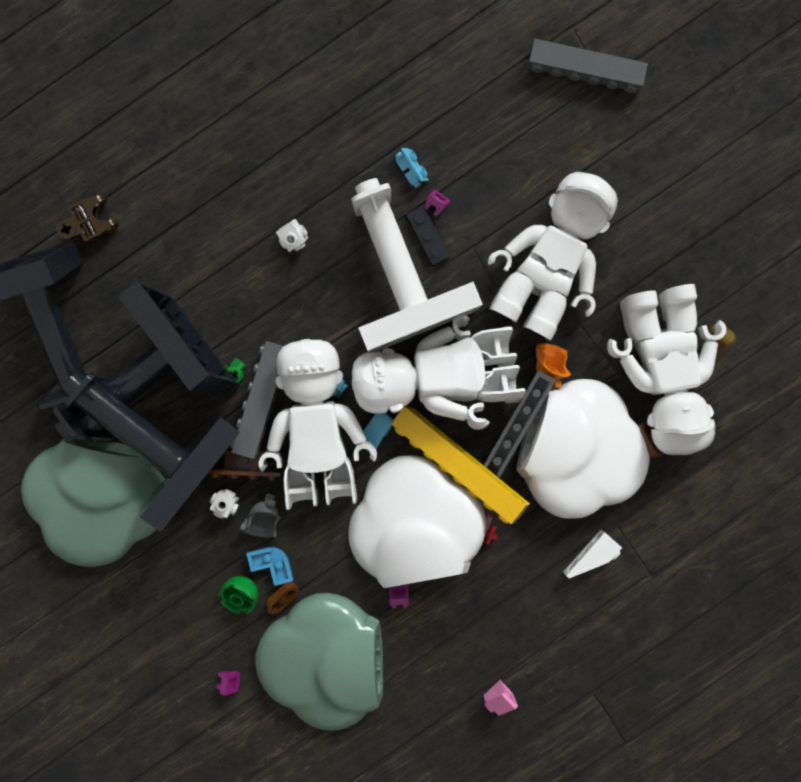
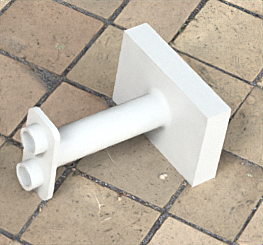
[351,178,483,352]

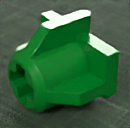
[225,357,246,383]

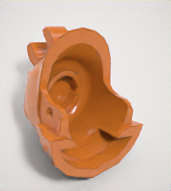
[536,343,571,390]

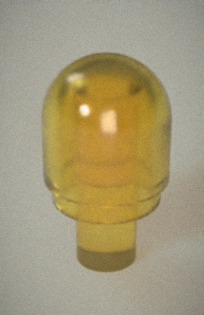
[710,324,736,345]

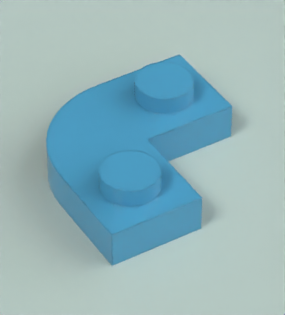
[246,547,294,586]

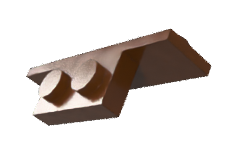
[207,450,283,480]

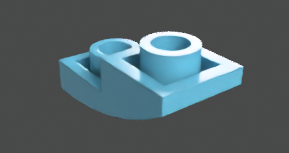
[363,413,394,452]

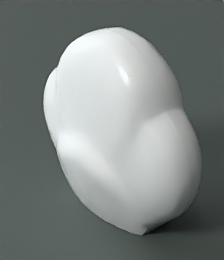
[516,379,650,518]
[348,455,486,588]

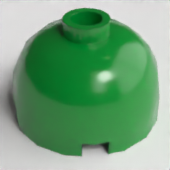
[218,576,259,614]

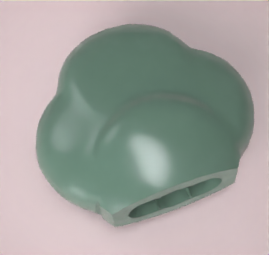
[21,438,164,567]
[255,593,383,731]

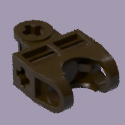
[56,195,119,245]

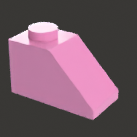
[484,680,518,716]

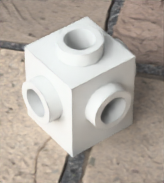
[276,219,308,252]
[210,489,240,519]

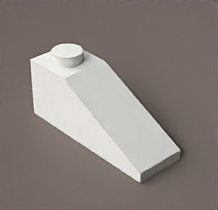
[563,530,622,578]

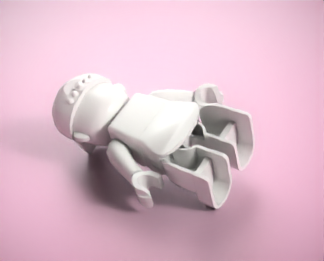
[488,172,618,341]
[607,284,726,455]
[352,314,525,430]
[259,339,377,510]

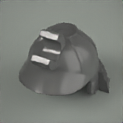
[240,494,281,538]

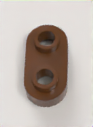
[638,421,664,458]
[265,582,300,615]

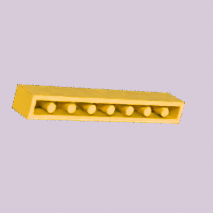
[391,406,530,524]

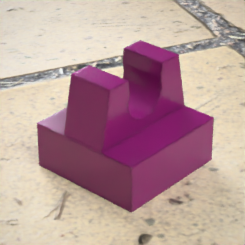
[424,190,450,216]
[389,585,409,608]
[217,671,240,696]

